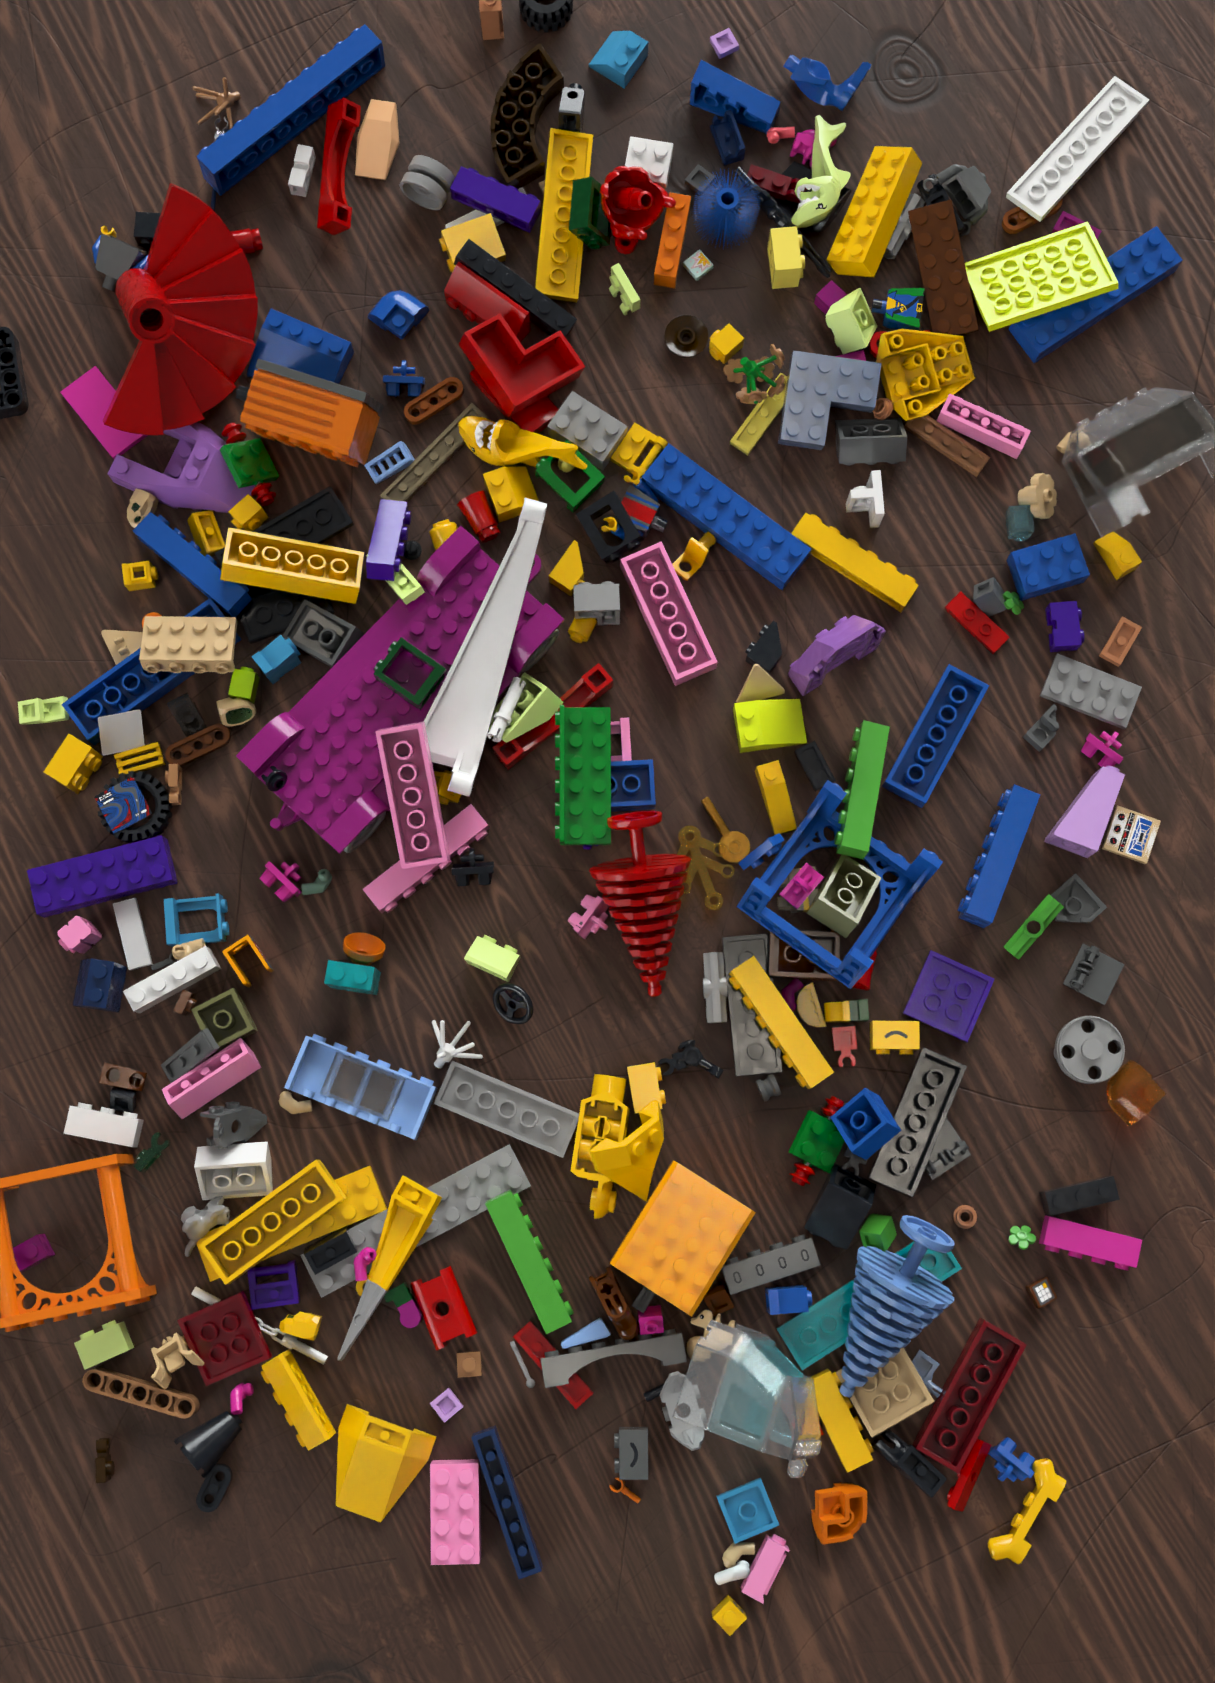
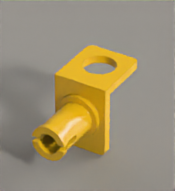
[672,532,716,581]

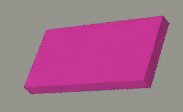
[60,366,148,459]

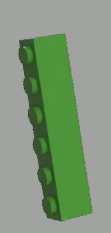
[834,720,890,859]
[485,1190,574,1334]

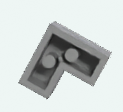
[574,581,620,625]

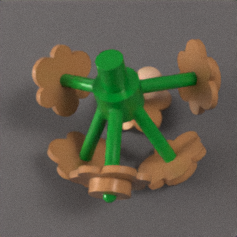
[723,344,785,404]

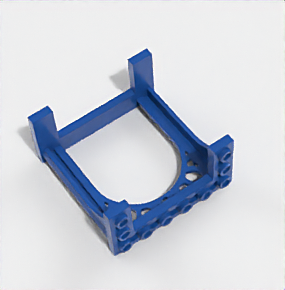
[737,780,943,989]

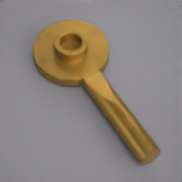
[701,797,750,863]

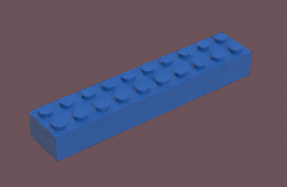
[197,24,385,196]

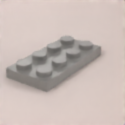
[1040,653,1142,729]

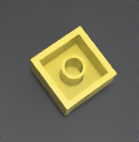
[767,226,805,289]

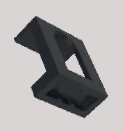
[576,491,644,563]

